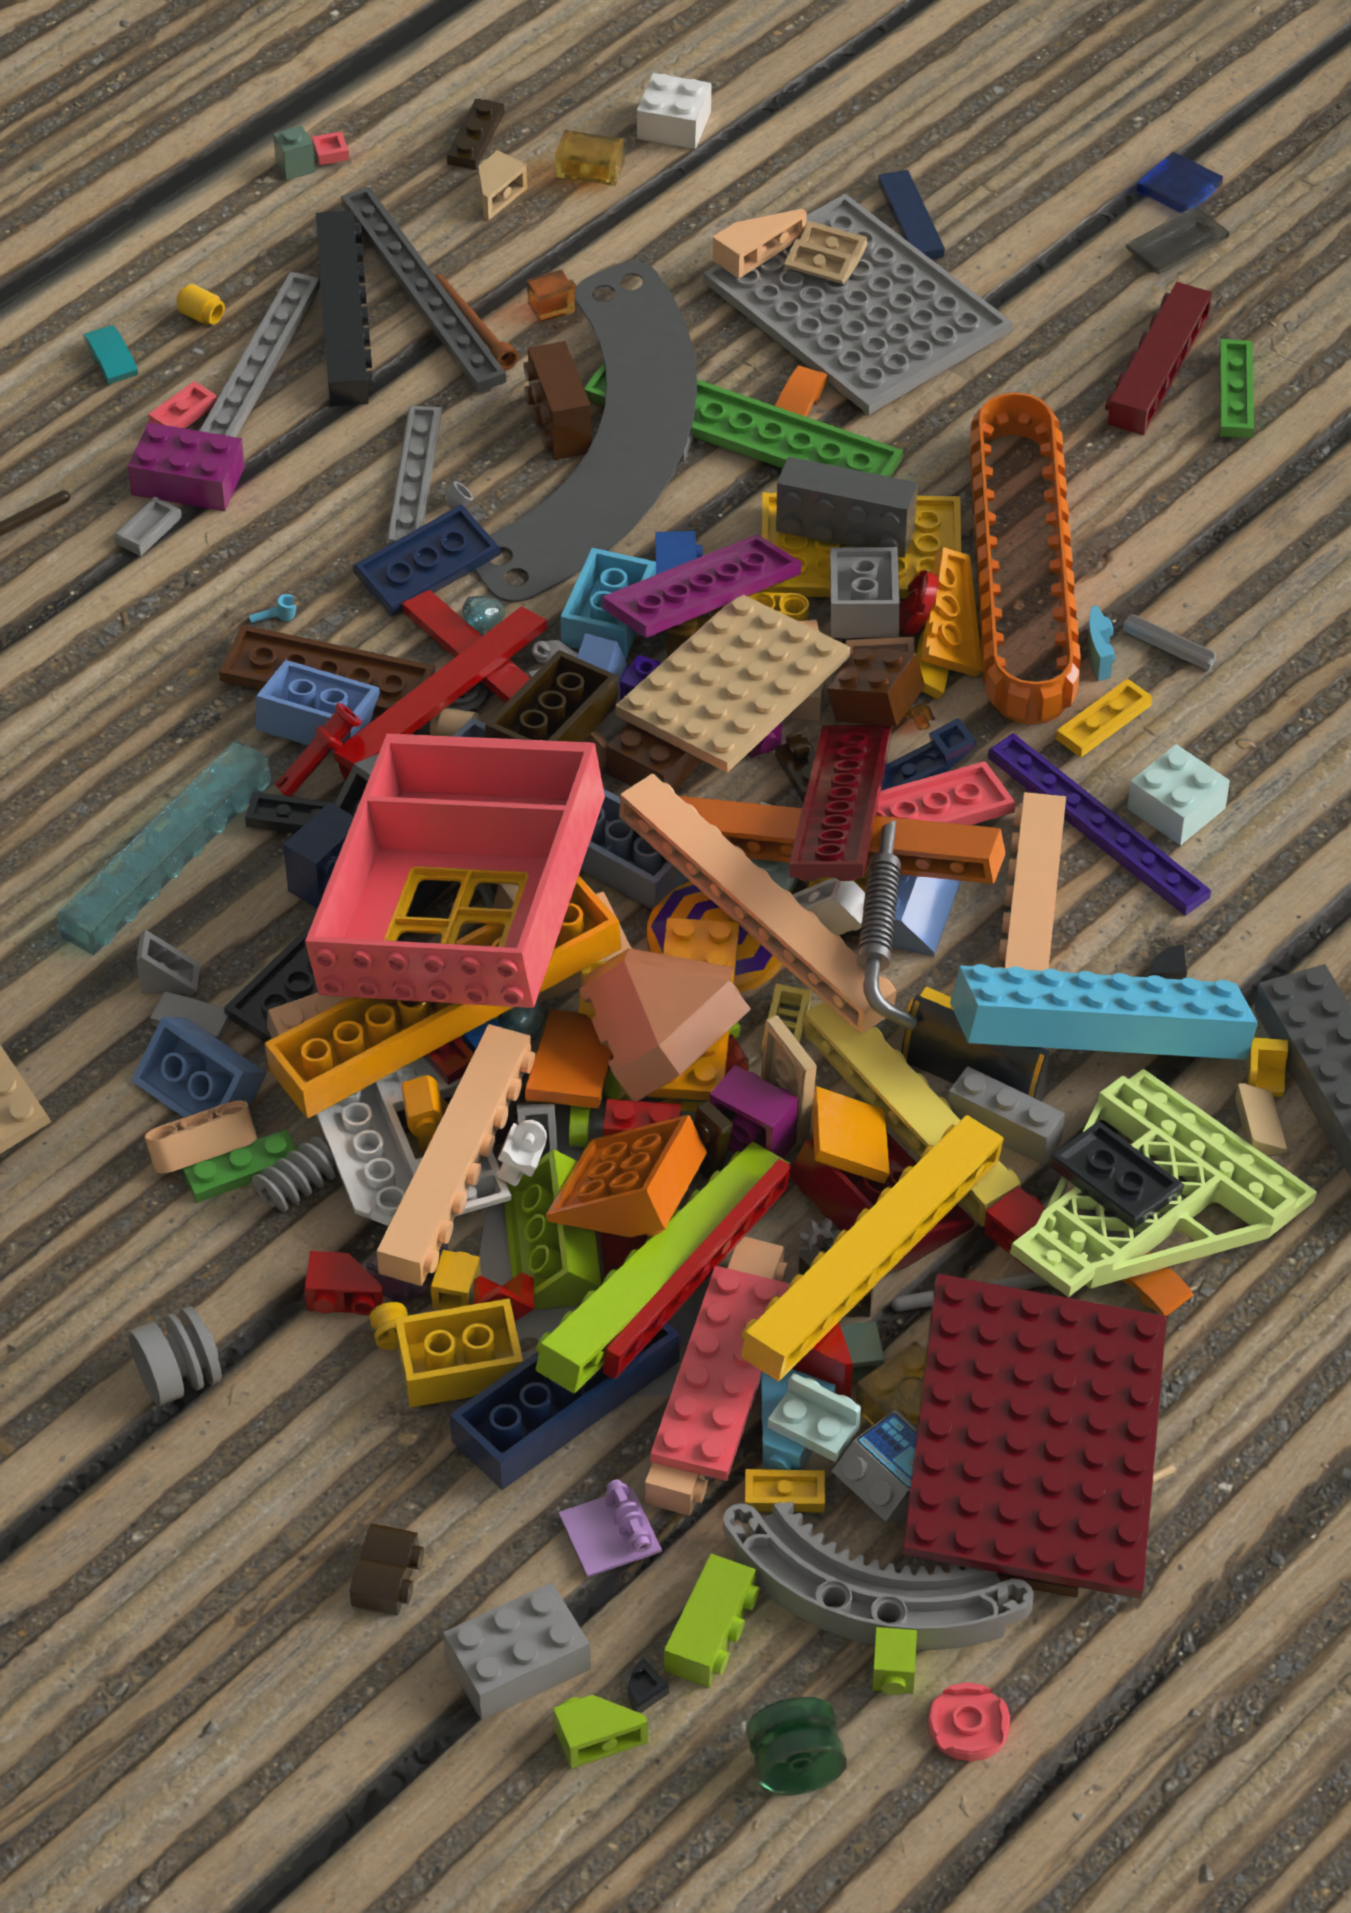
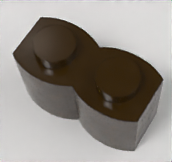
[349,1523,424,1615]

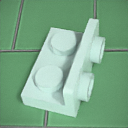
[767,1373,861,1463]

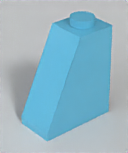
[760,1369,836,1470]

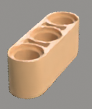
[145,1100,257,1173]

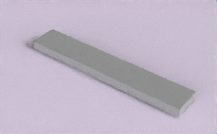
[386,406,441,546]

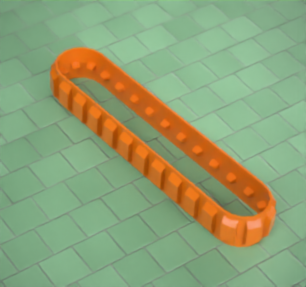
[969,392,1081,725]

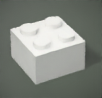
[637,73,711,149]

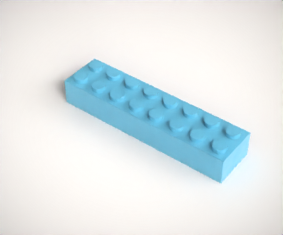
[950,964,1258,1060]

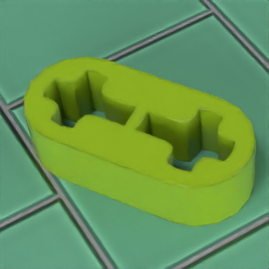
[569,1106,591,1147]

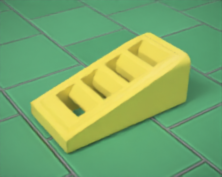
[761,984,811,1052]

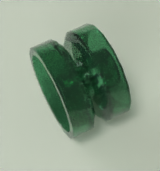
[746,1697,847,1796]

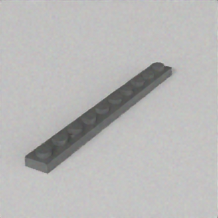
[341,186,506,392]

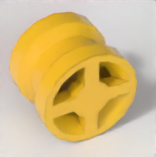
[369,1302,408,1350]

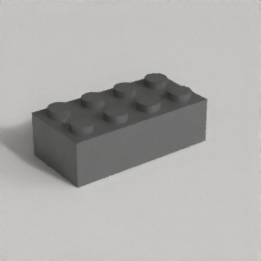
[776,456,917,558]

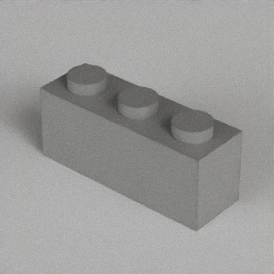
[948,1066,1065,1165]

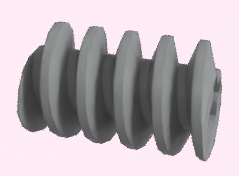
[252,1136,336,1213]

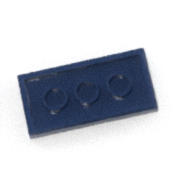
[353,504,501,617]

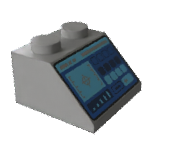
[832,1410,917,1523]

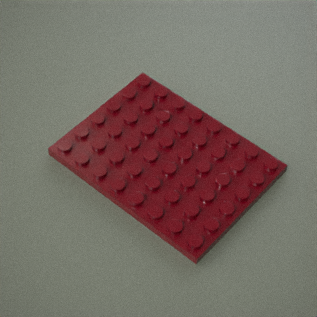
[901,1274,1167,1599]

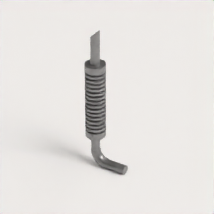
[857,820,917,1031]

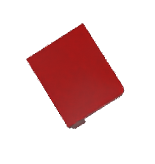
[474,1272,534,1322]

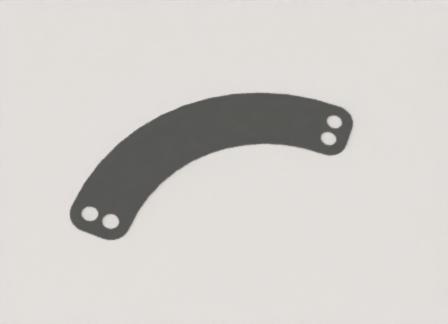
[475,261,697,602]

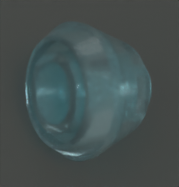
[462,596,505,636]
[498,1001,545,1045]

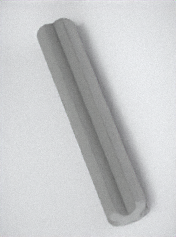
[1123,614,1217,670]

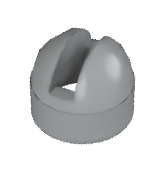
[444,481,474,509]

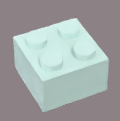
[1127,744,1230,846]

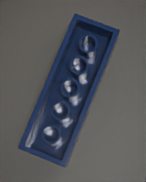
[449,1323,680,1490]

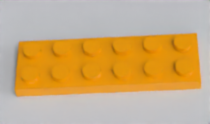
[648,918,739,1101]

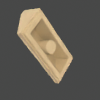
[1235,1083,1287,1155]

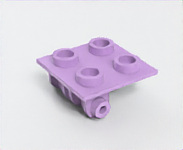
[559,1479,662,1578]

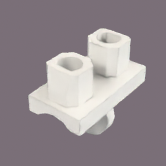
[497,1120,547,1186]

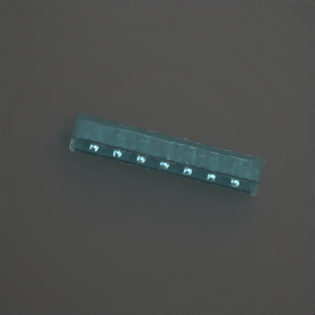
[57,740,271,955]

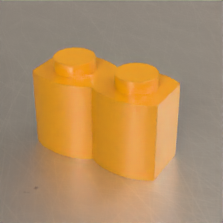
[401,1075,449,1154]

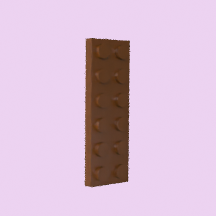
[219,625,436,715]

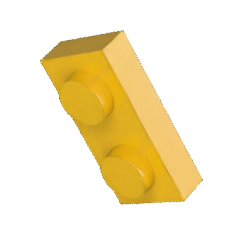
[745,1469,825,1513]

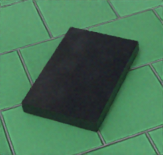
[1047,1121,1184,1230]

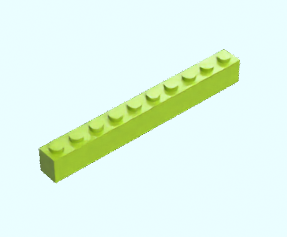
[536,1142,790,1394]

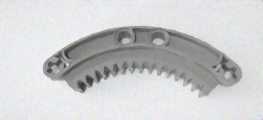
[723,1502,1034,1650]

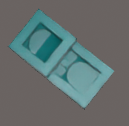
[83,325,138,385]

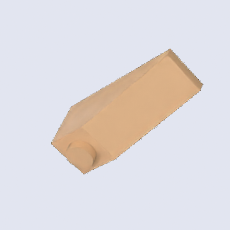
[713,209,807,279]

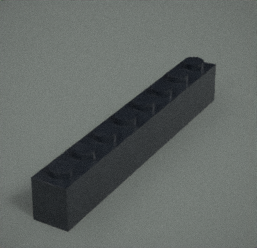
[316,210,374,406]

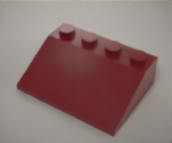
[789,1131,975,1271]

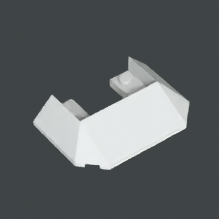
[316,1057,511,1226]

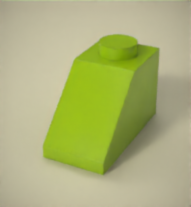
[553,1694,648,1769]

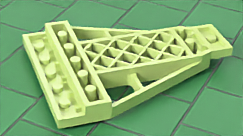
[1010,1069,1317,1297]

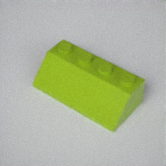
[504,1149,601,1310]

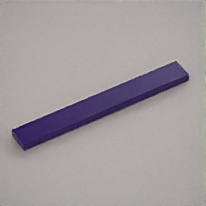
[988,733,1211,916]

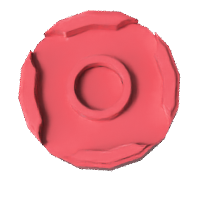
[927,1682,1010,1762]

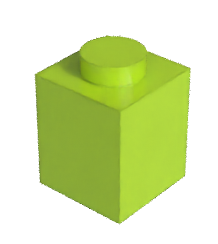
[872,1627,917,1695]

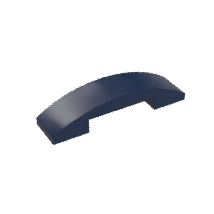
[881,718,977,790]

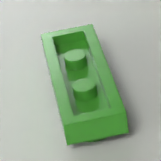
[182,1129,297,1203]

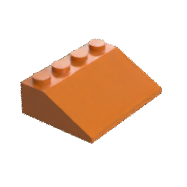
[545,1115,707,1237]

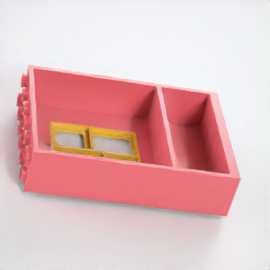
[305,734,605,1008]

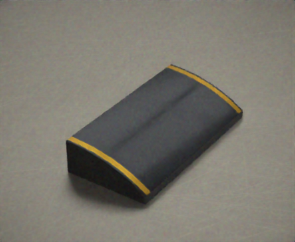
[901,995,1050,1102]

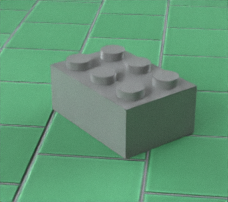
[443,1582,591,1721]

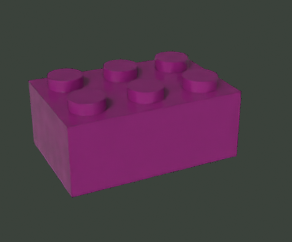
[128,422,245,511]

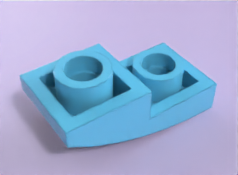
[1087,605,1115,681]

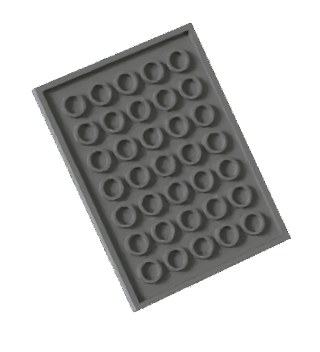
[703,194,1012,415]

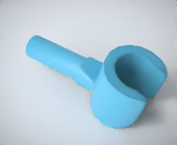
[249,594,296,623]

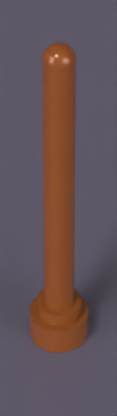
[435,274,519,371]

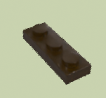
[447,98,504,170]

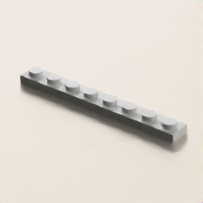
[200,272,320,437]

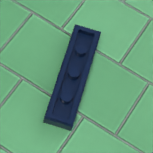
[878,170,945,259]

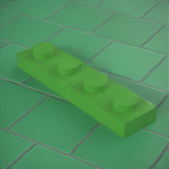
[1219,339,1254,438]

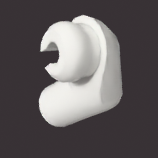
[532,640,578,664]

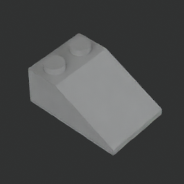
[830,547,899,640]

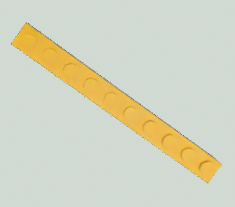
[741,1115,1004,1382]

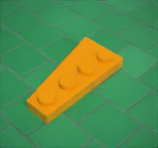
[920,547,982,677]

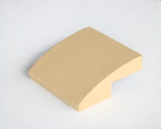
[784,221,868,284]

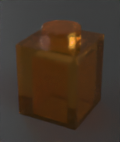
[527,269,576,322]

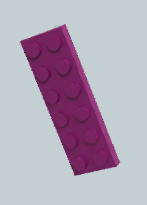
[602,534,802,638]

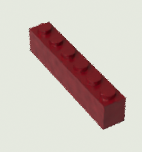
[1105,282,1212,435]

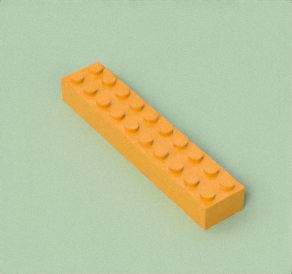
[264,875,621,1119]

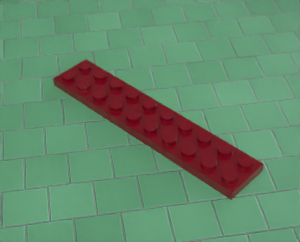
[789,725,892,882]

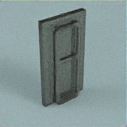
[1126,206,1229,274]

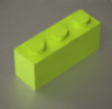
[664,1553,760,1688]

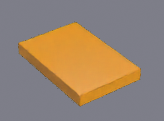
[812,1086,890,1183]

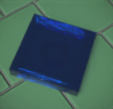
[1137,151,1223,216]

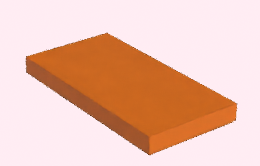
[525,1009,613,1109]

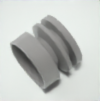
[128,1305,222,1407]

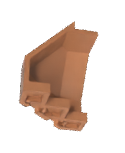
[579,948,751,1101]

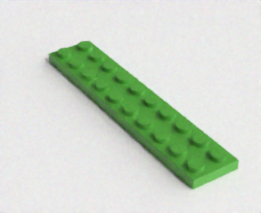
[584,362,903,477]

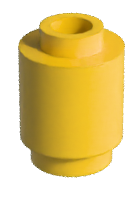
[176,284,225,325]

